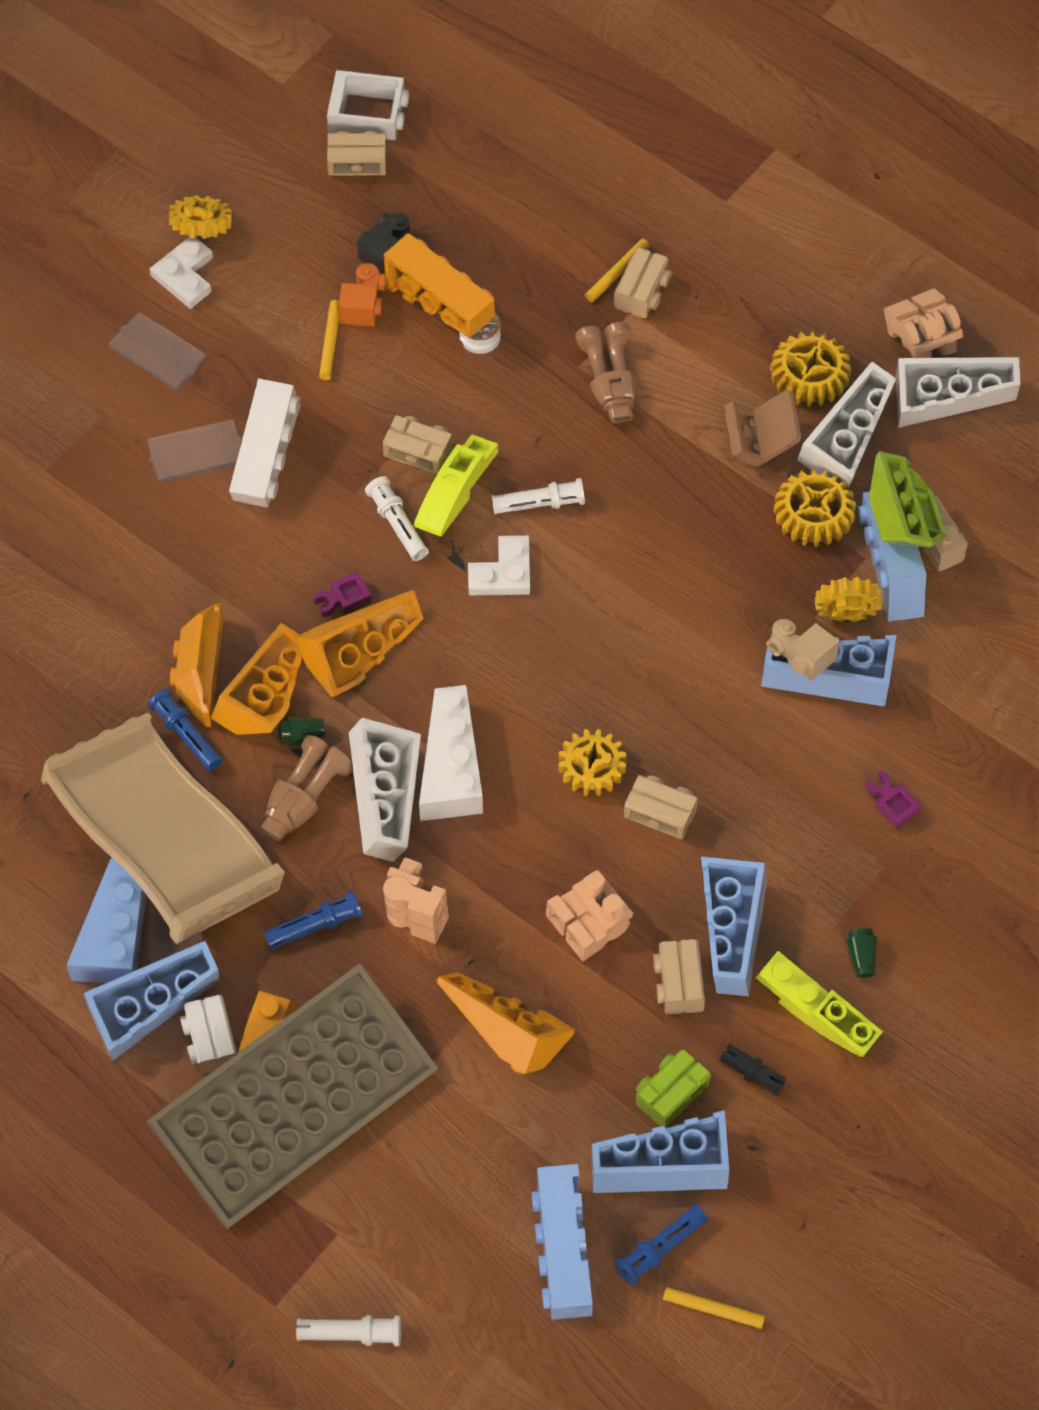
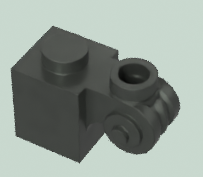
[357,213,410,274]

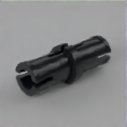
[720,1043,787,1096]

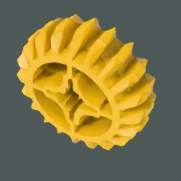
[770,331,851,408]
[774,468,856,548]

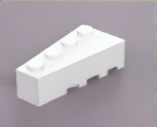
[895,357,1020,428]
[797,362,896,489]
[229,378,300,508]
[419,685,483,821]
[349,718,421,862]

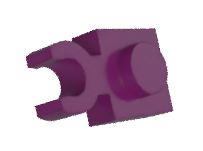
[313,571,372,618]
[865,771,921,829]

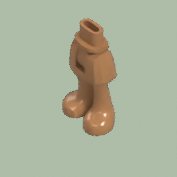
[575,322,637,423]
[259,735,353,842]

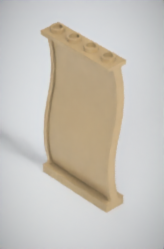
[41,713,285,944]

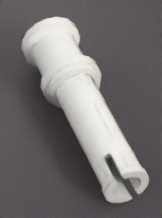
[365,476,429,561]
[491,478,585,515]
[296,1315,401,1347]

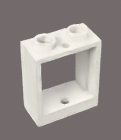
[327,70,409,141]

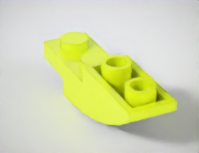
[414,434,498,537]
[756,951,883,1057]

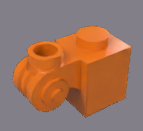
[338,263,386,327]

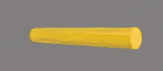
[585,239,650,303]
[319,300,339,380]
[663,1287,765,1329]

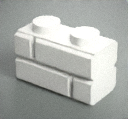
[180,995,237,1075]

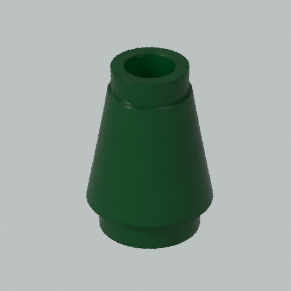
[278,715,325,746]
[845,928,877,978]

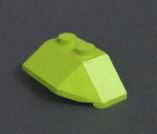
[869,451,947,547]

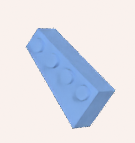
[858,492,926,622]
[761,635,897,707]
[66,857,147,983]
[701,857,768,997]
[84,941,220,1061]
[592,1110,729,1193]
[531,1164,592,1320]

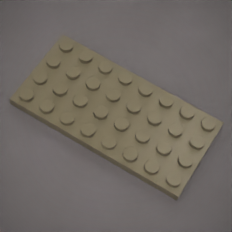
[146,963,439,1230]

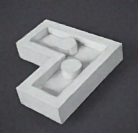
[149,236,213,309]
[468,535,530,595]

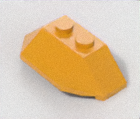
[170,603,224,728]

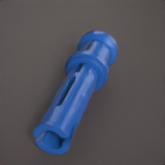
[148,688,223,772]
[263,890,363,951]
[614,1204,708,1286]

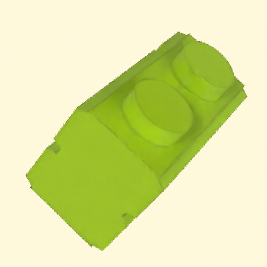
[636,1049,711,1128]

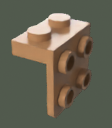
[724,390,801,468]

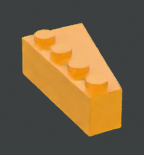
[384,233,495,338]

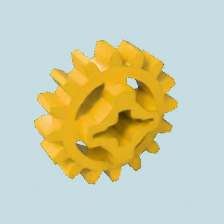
[169,195,232,239]
[815,577,883,623]
[558,729,626,796]

